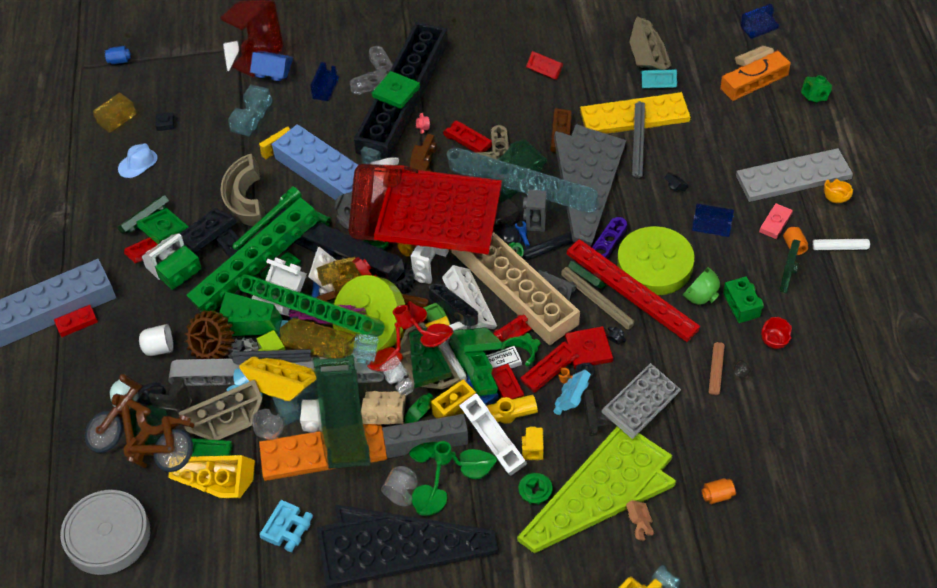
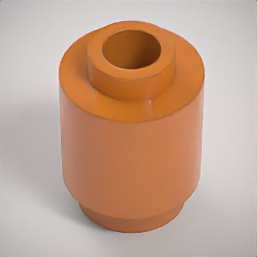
[783,227,808,255]
[702,478,736,504]

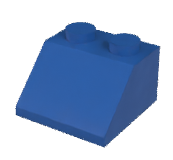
[250,51,293,81]

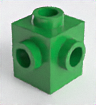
[801,75,832,102]

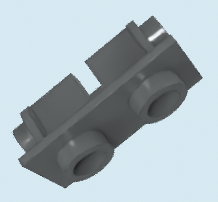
[538,270,576,301]

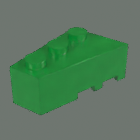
[219,292,283,336]

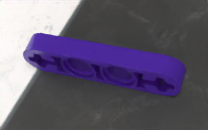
[583,217,627,274]

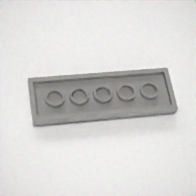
[736,148,853,202]

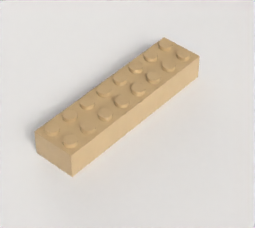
[452,232,580,345]

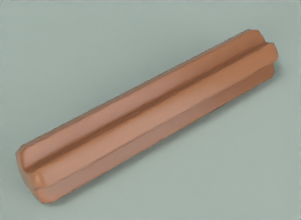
[709,342,725,395]

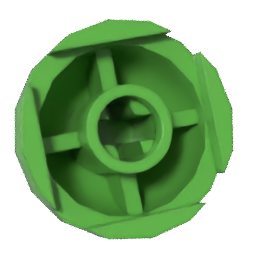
[683,267,720,305]

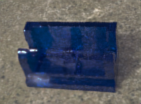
[310,62,339,101]
[692,204,734,237]

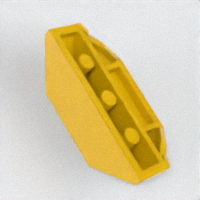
[239,357,316,401]

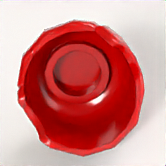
[761,317,792,349]

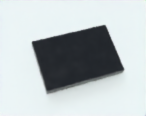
[180,208,237,254]

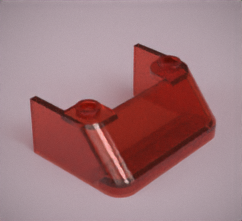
[220,0,283,77]
[349,164,419,245]

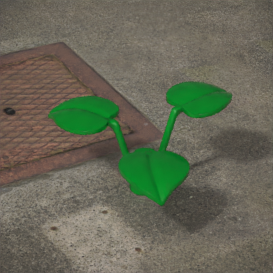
[409,441,497,516]

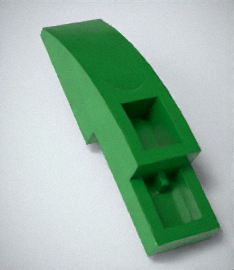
[449,340,498,396]

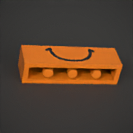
[720,51,791,101]

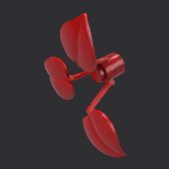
[367,301,454,371]

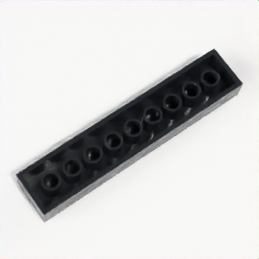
[354,22,448,159]

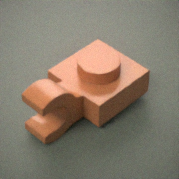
[626,500,653,541]

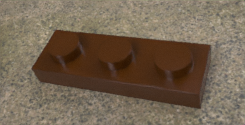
[550,108,572,152]

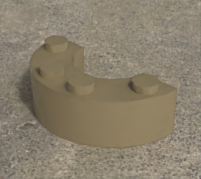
[221,153,267,226]

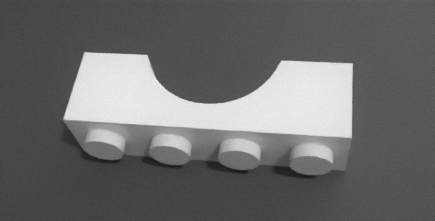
[460,393,527,476]

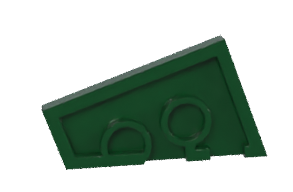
[409,327,452,389]

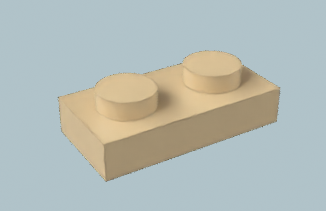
[735,46,774,66]

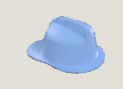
[118,143,157,178]

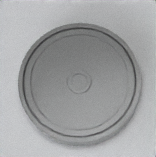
[61,490,150,575]

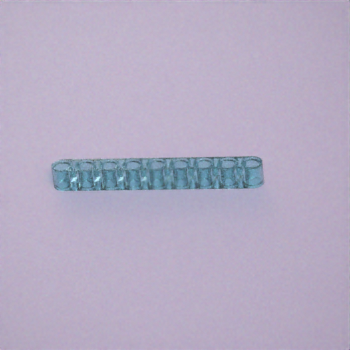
[447,148,598,213]

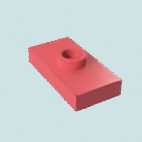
[759,203,793,239]

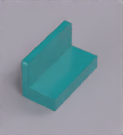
[640,70,677,88]

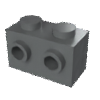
[523,190,547,232]

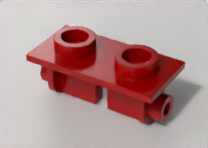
[493,314,532,342]

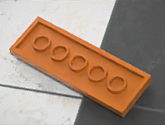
[259,424,387,481]

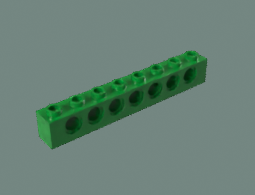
[187,197,320,312]

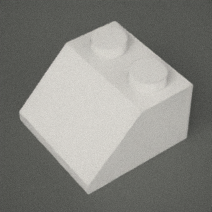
[142,233,184,280]

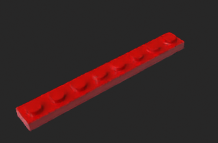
[567,239,700,342]

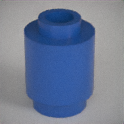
[105,46,131,65]

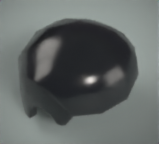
[494,225,522,251]

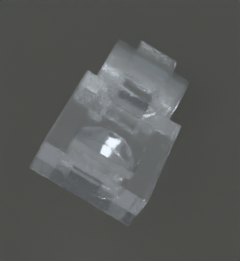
[380,355,414,396]

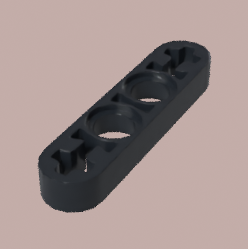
[429,284,478,326]

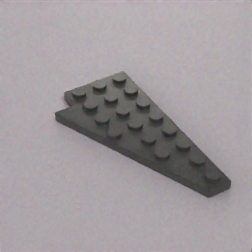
[554,124,626,247]

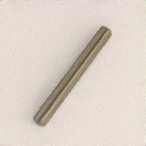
[561,267,634,329]

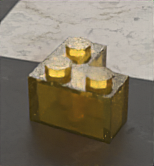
[316,257,361,292]

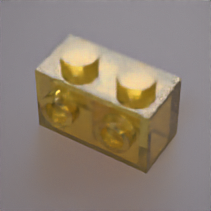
[93,93,136,133]

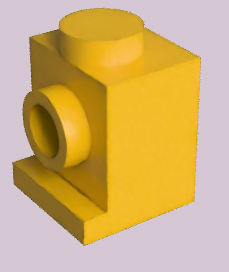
[522,426,543,460]

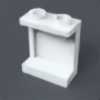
[411,245,449,284]
[252,257,307,316]

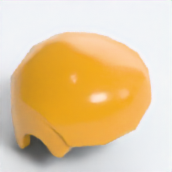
[824,179,853,203]

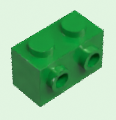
[155,245,202,290]
[723,276,764,323]

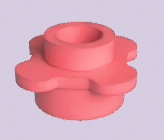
[416,113,430,134]

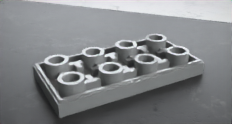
[601,363,681,439]

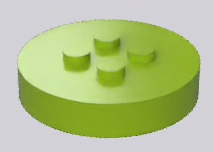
[617,226,694,295]
[333,275,405,355]

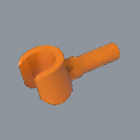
[558,368,573,384]

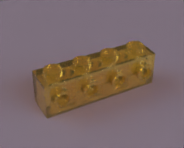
[279,318,359,364]

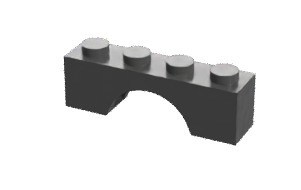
[383,414,468,458]

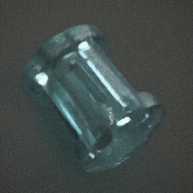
[651,565,681,588]

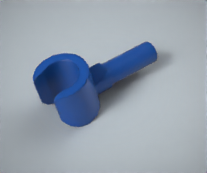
[515,221,530,247]

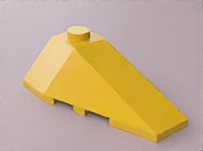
[168,455,255,498]

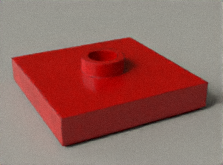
[565,326,613,369]

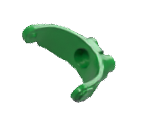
[501,333,541,367]
[403,393,433,424]

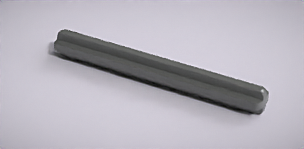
[632,101,645,179]

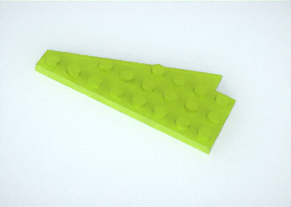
[517,426,676,553]

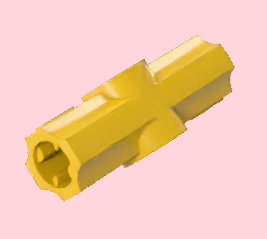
[486,395,538,424]

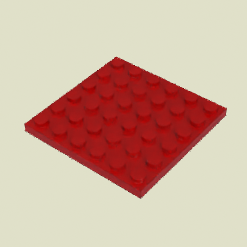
[374,167,502,254]

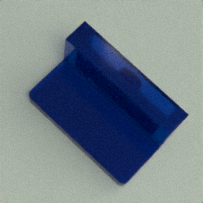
[741,4,779,39]

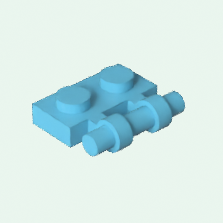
[554,370,591,415]
[259,500,313,552]

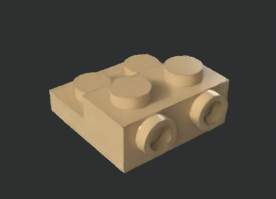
[361,391,406,424]

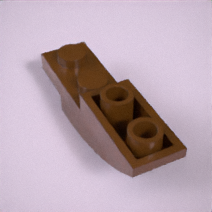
[410,134,437,172]

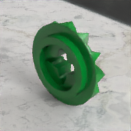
[519,473,552,505]

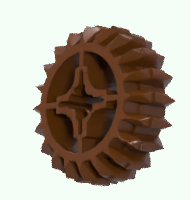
[184,311,236,359]

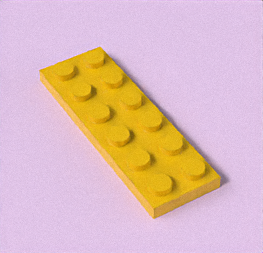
[580,92,690,134]

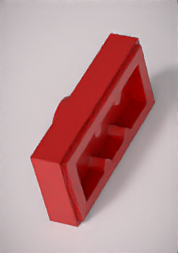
[526,51,563,80]
[124,237,158,263]

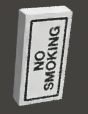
[486,346,522,369]

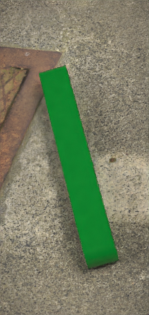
[238,275,385,337]

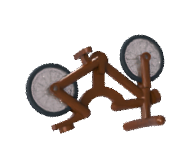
[85,374,195,472]

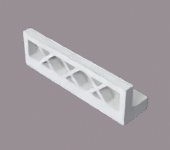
[442,265,497,329]

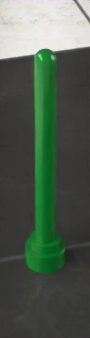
[233,186,302,250]

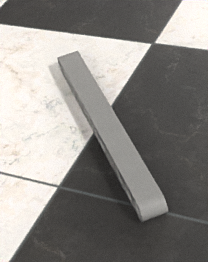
[169,356,384,386]

